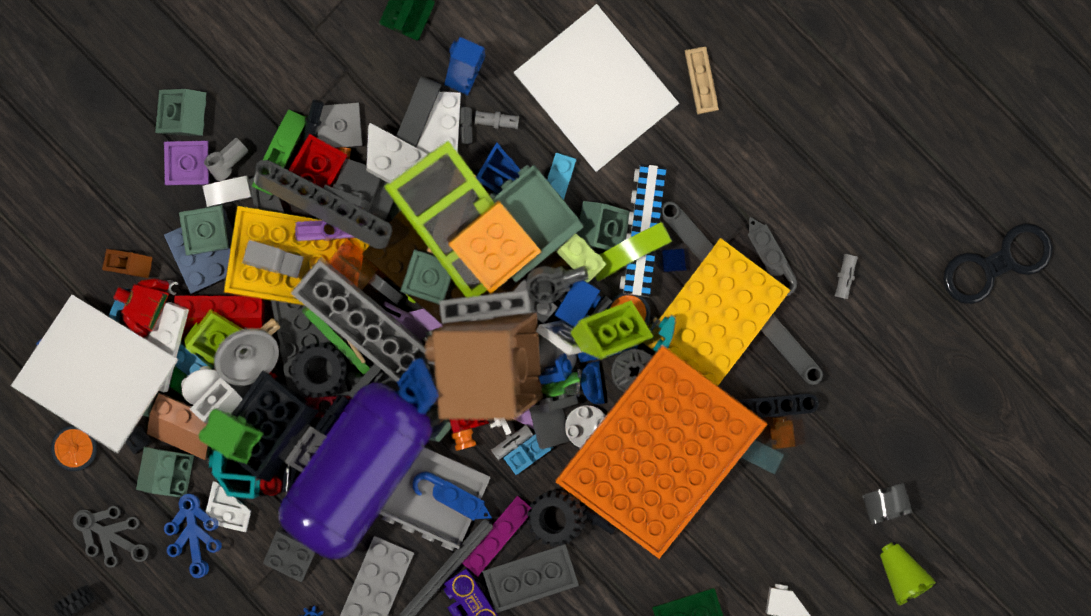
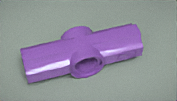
[295,220,363,241]

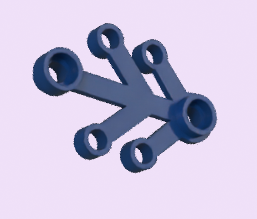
[164,493,222,578]

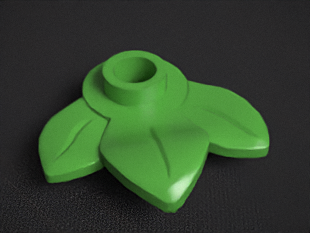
[541,372,580,397]

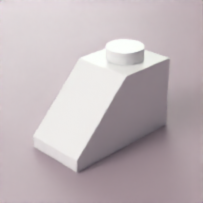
[190,378,242,423]
[765,584,810,616]

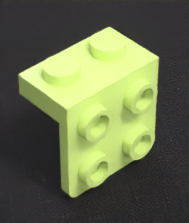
[557,233,606,283]

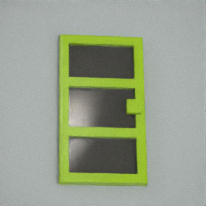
[384,140,495,298]

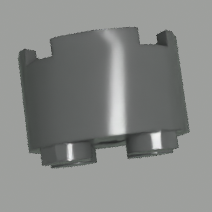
[862,483,912,525]

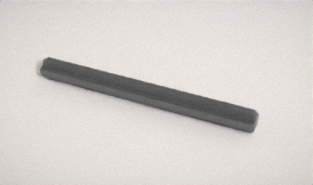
[400,519,493,616]

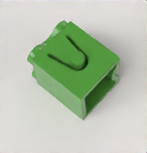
[199,408,263,464]

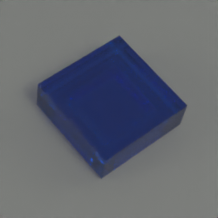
[662,249,686,272]

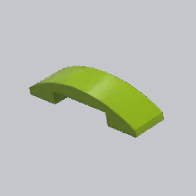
[595,222,672,281]

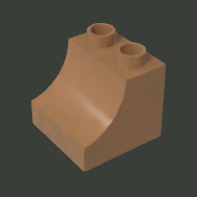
[426,313,543,419]

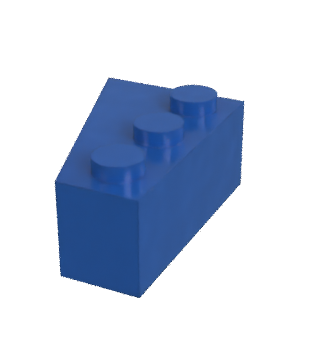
[444,37,486,95]
[476,143,520,195]

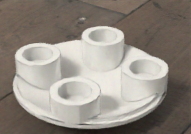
[181,366,220,405]
[565,405,605,448]

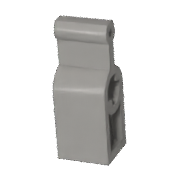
[242,240,303,279]

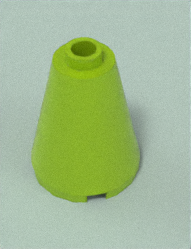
[880,542,936,606]

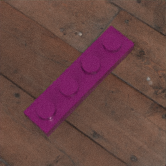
[462,496,532,576]

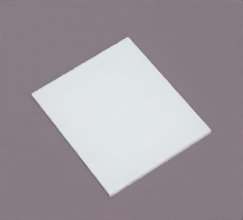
[514,4,679,172]
[11,295,178,453]

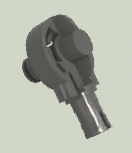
[526,265,589,304]

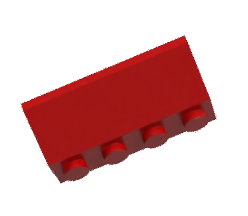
[174,296,264,340]

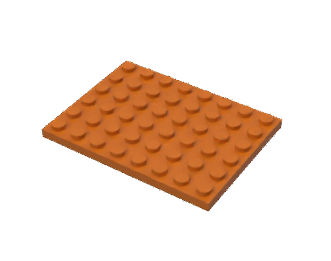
[555,344,767,559]

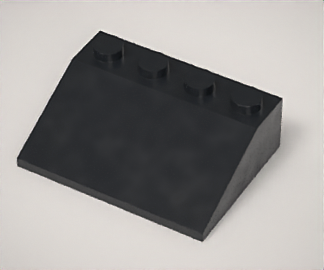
[232,370,319,482]

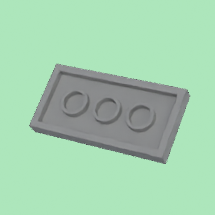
[340,536,414,616]

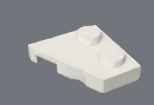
[206,481,252,532]

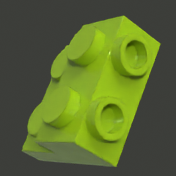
[184,309,243,365]

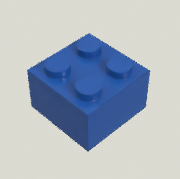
[555,280,601,328]

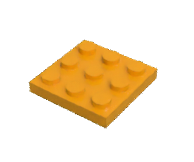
[448,201,541,294]

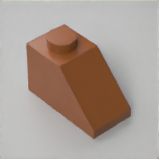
[102,249,152,278]

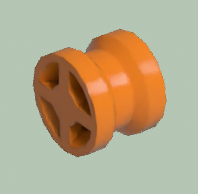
[451,429,476,451]

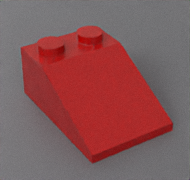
[281,134,348,205]

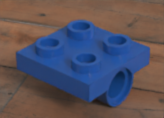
[397,359,439,414]

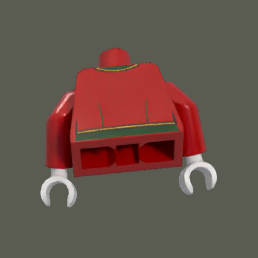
[113,278,178,340]

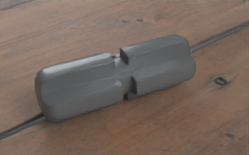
[460,107,472,144]

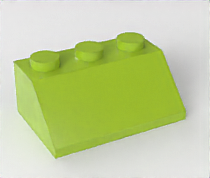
[570,300,653,359]

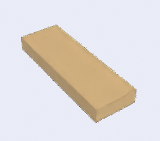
[685,46,719,115]

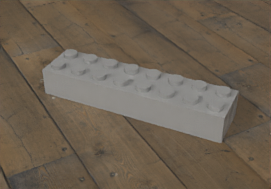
[291,257,436,382]

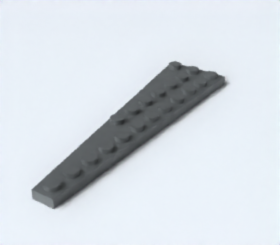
[249,178,350,429]

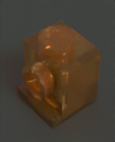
[770,417,795,449]

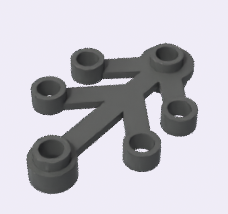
[73,506,149,568]

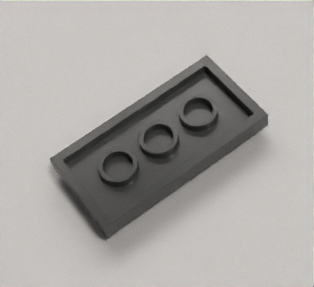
[483,544,579,613]

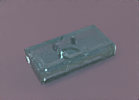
[741,440,784,474]

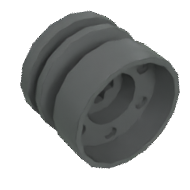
[611,349,652,392]

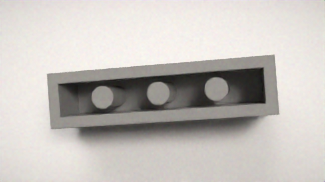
[439,290,530,323]

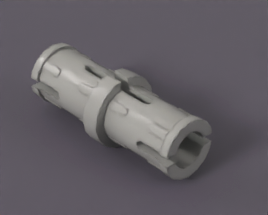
[475,111,519,129]
[834,254,858,299]
[491,425,534,461]

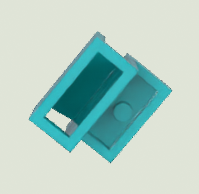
[209,451,261,499]

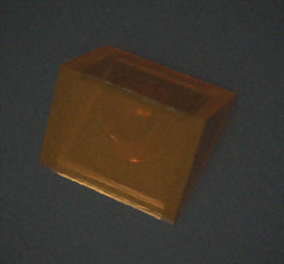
[328,238,378,290]

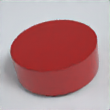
[260,476,283,496]

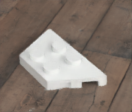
[366,123,444,192]

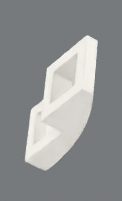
[203,176,252,207]

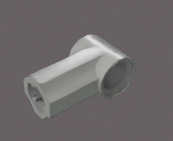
[204,138,248,181]

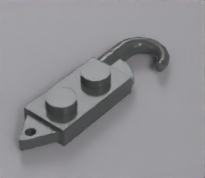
[747,217,797,296]

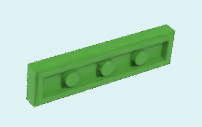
[302,306,370,374]

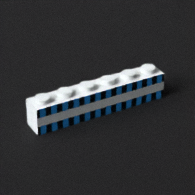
[620,164,666,297]

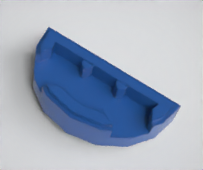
[581,361,605,404]

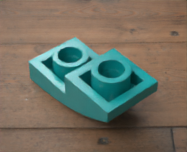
[653,314,676,352]

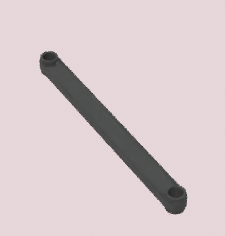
[660,201,823,385]

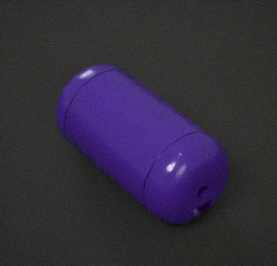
[279,383,432,559]

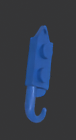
[412,472,492,521]

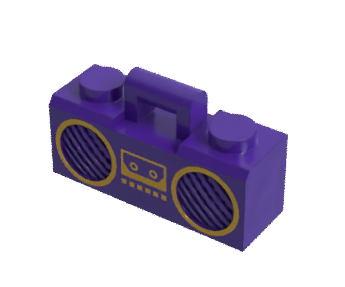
[444,568,498,616]

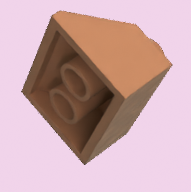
[147,394,211,460]

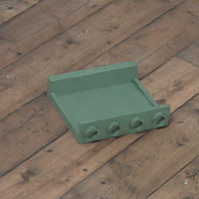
[466,165,584,282]

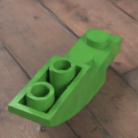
[252,110,306,196]

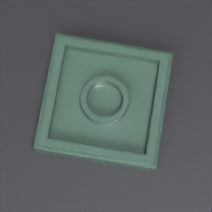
[179,205,230,256]
[400,250,456,305]

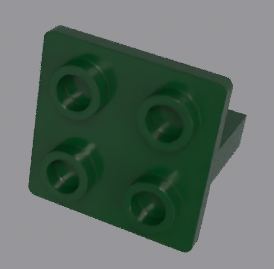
[379,0,435,41]

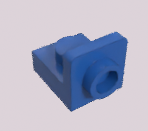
[539,353,572,385]

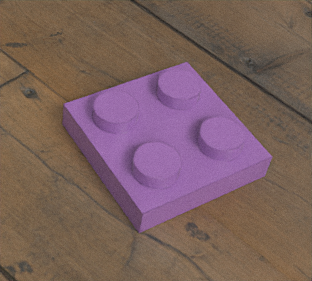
[164,141,209,186]

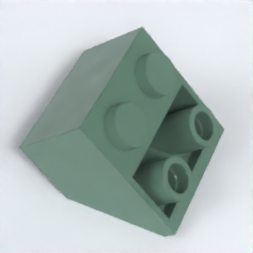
[136,447,194,497]

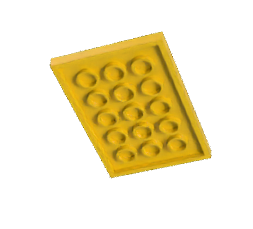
[224,206,364,306]
[643,238,790,386]

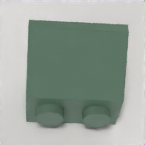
[155,89,206,136]
[577,201,631,251]

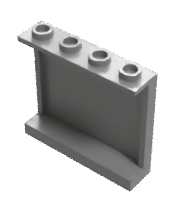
[379,447,491,551]

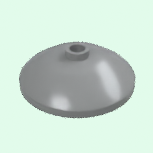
[214,328,279,386]

